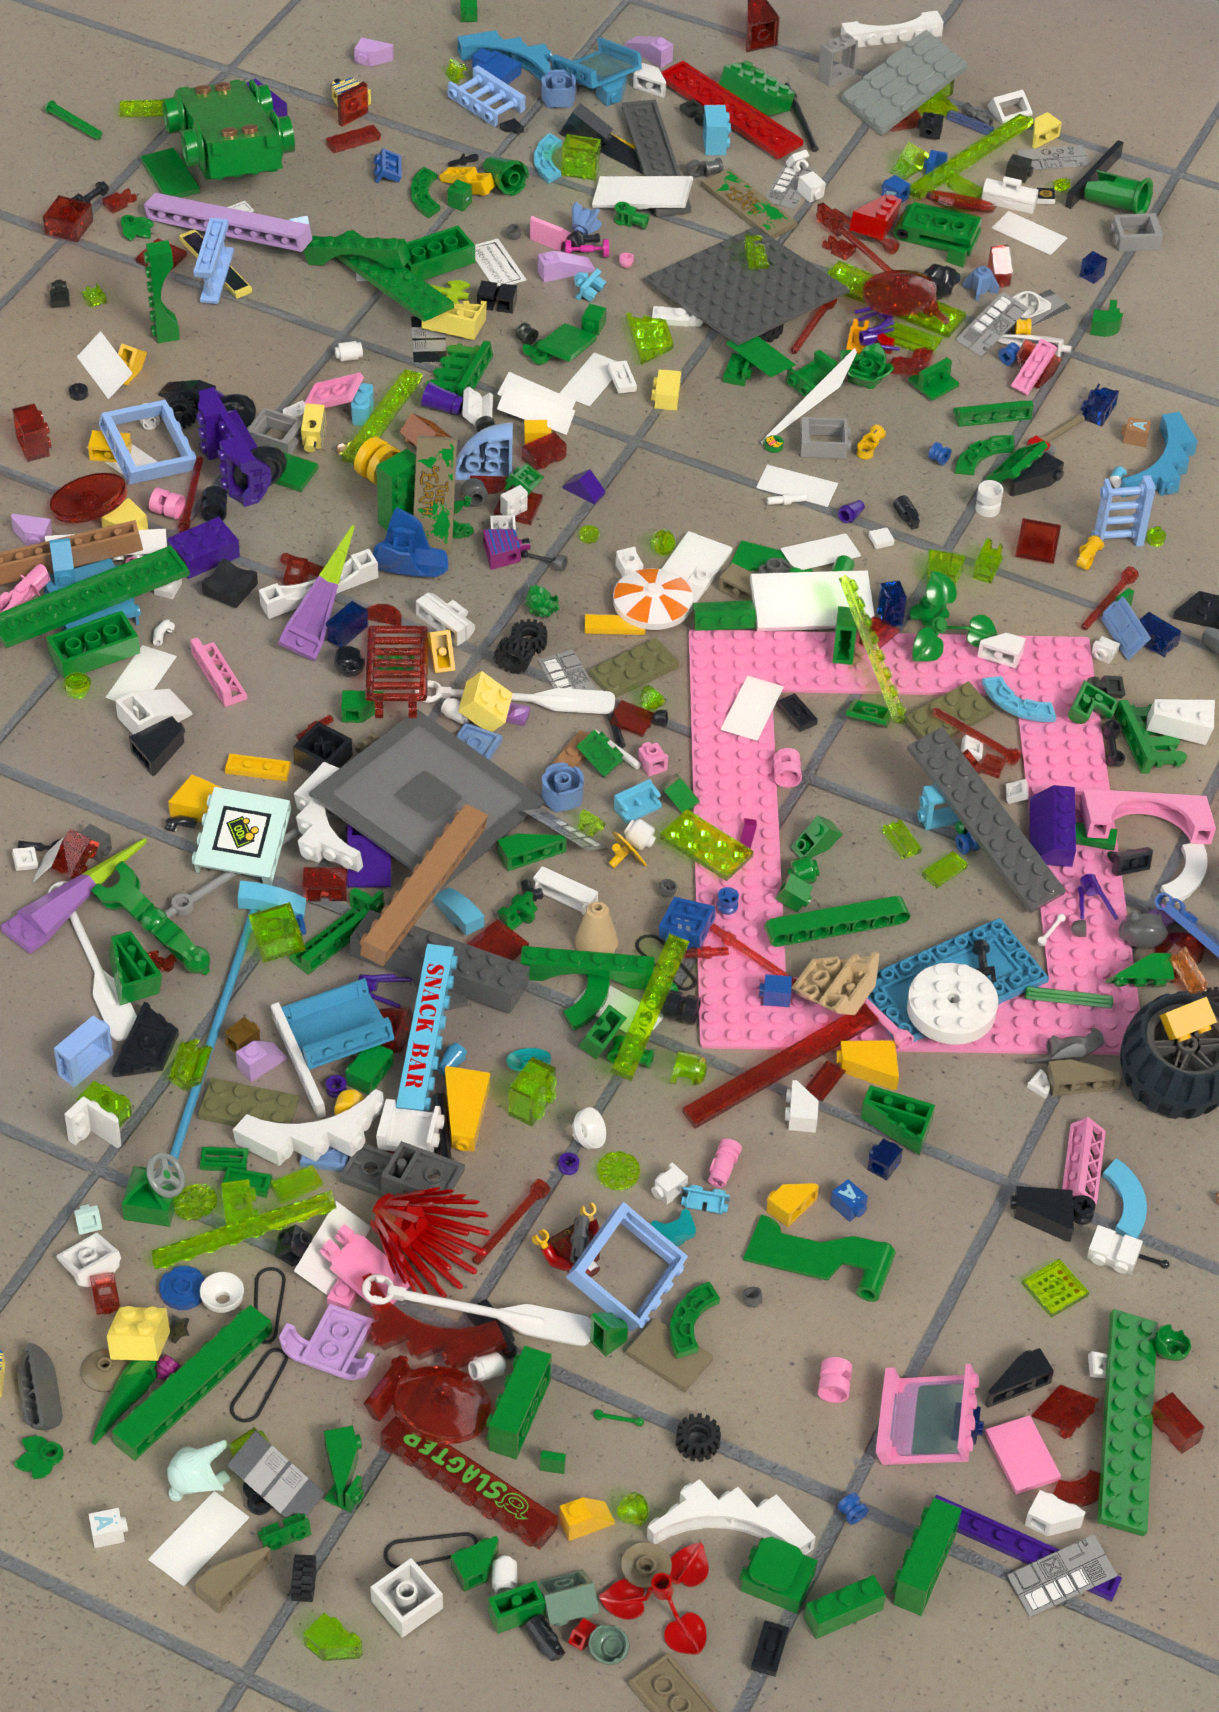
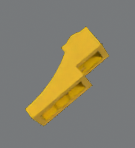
[439,167,496,196]

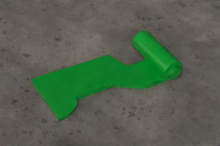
[730,540,855,572]
[743,1214,896,1302]

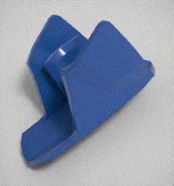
[372,508,448,577]

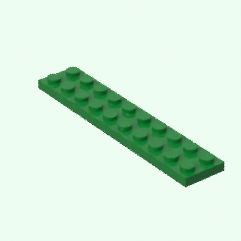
[336,230,454,322]
[0,545,190,648]
[1097,1309,1158,1537]

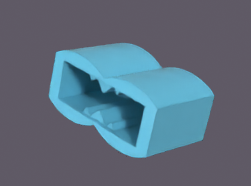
[351,383,374,426]

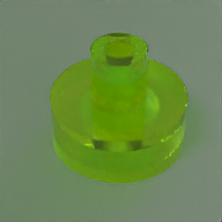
[1146,526,1166,547]

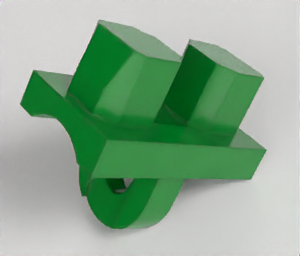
[497,891,538,932]

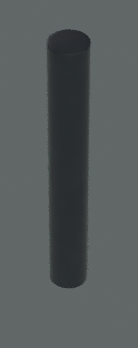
[606,710,626,748]

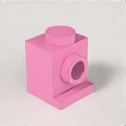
[638,742,668,777]

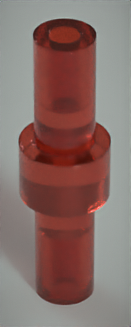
[296,715,334,741]
[684,946,729,960]

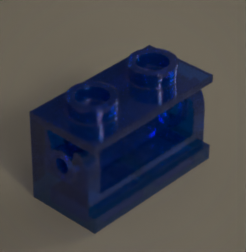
[1081,383,1119,427]
[877,580,907,628]
[326,601,368,648]
[1140,612,1182,658]

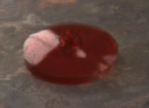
[926,190,997,215]
[863,270,937,316]
[50,473,128,523]
[393,1366,491,1444]

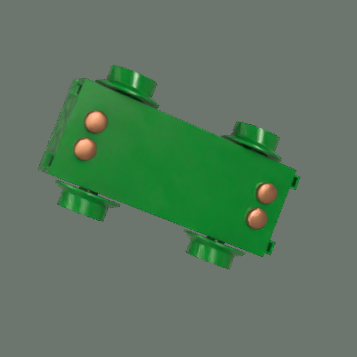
[162,79,295,180]

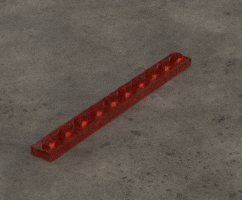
[682,1003,878,1129]

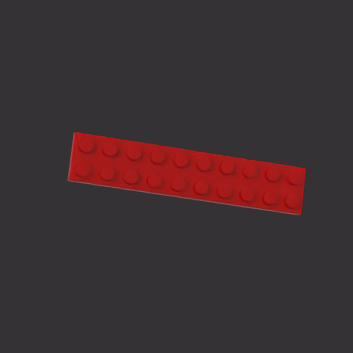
[661,60,804,160]

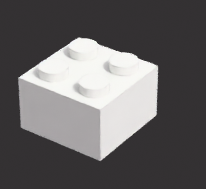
[370,1558,443,1638]

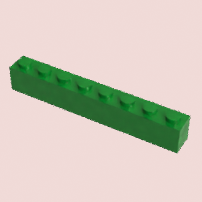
[112,1304,272,1461]

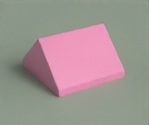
[530,216,571,252]

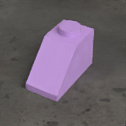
[354,37,394,67]
[11,513,52,546]
[236,1040,287,1082]

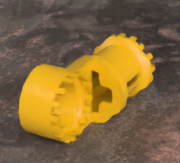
[856,424,886,460]
[1076,535,1104,570]

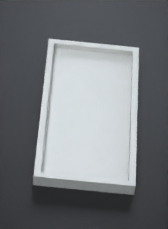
[750,570,876,631]

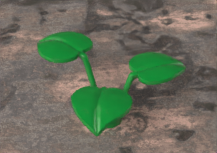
[912,571,998,662]

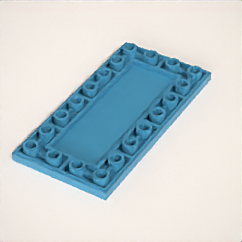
[867,918,1049,1042]

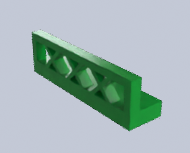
[953,400,1034,427]
[290,908,369,975]

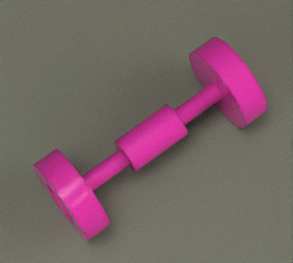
[565,239,609,257]

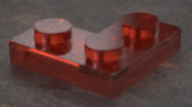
[890,348,934,375]

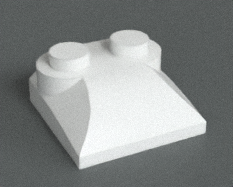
[56,1233,121,1287]

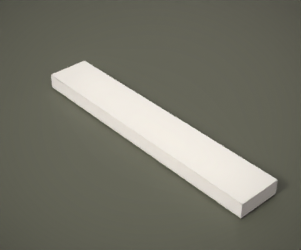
[271,1002,326,1119]

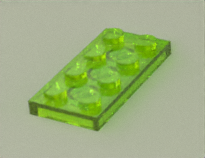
[660,809,754,881]

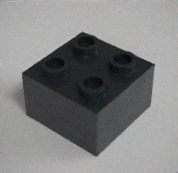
[293,722,353,773]

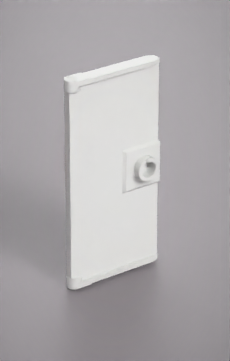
[592,176,693,210]
[662,531,733,611]

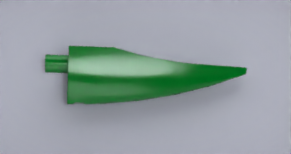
[92,1360,157,1445]

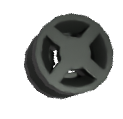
[515,322,539,345]

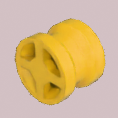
[1014,318,1031,335]

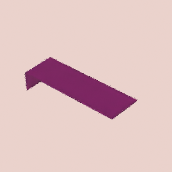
[735,818,757,862]

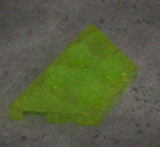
[626,312,674,364]

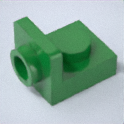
[350,887,384,913]

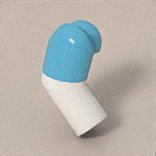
[1110,466,1127,488]

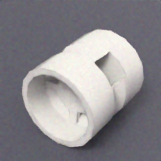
[975,480,1003,517]

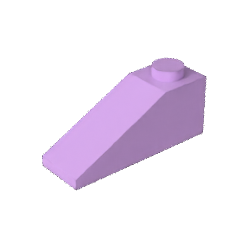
[625,36,673,68]
[538,251,595,282]

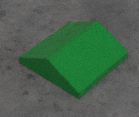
[846,699,894,728]

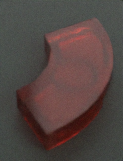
[1053,1469,1100,1507]

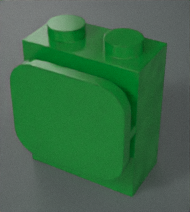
[739,1537,818,1614]

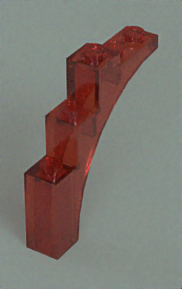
[361,1273,508,1371]

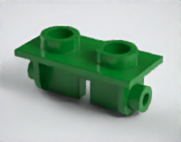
[257,1513,312,1551]

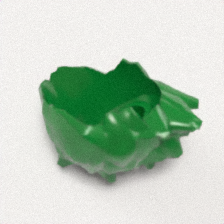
[525,585,560,618]

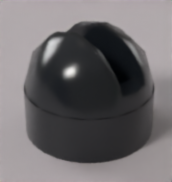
[652,709,668,726]

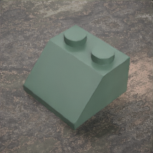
[536,1569,599,1626]

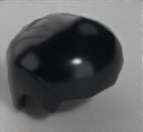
[334,646,365,677]

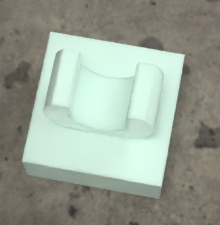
[74,1204,102,1235]

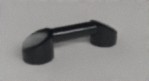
[1102,720,1125,767]

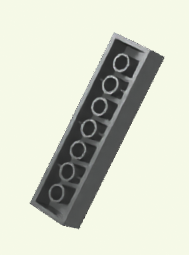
[350,910,530,1013]

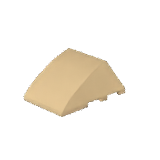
[791,952,879,1015]

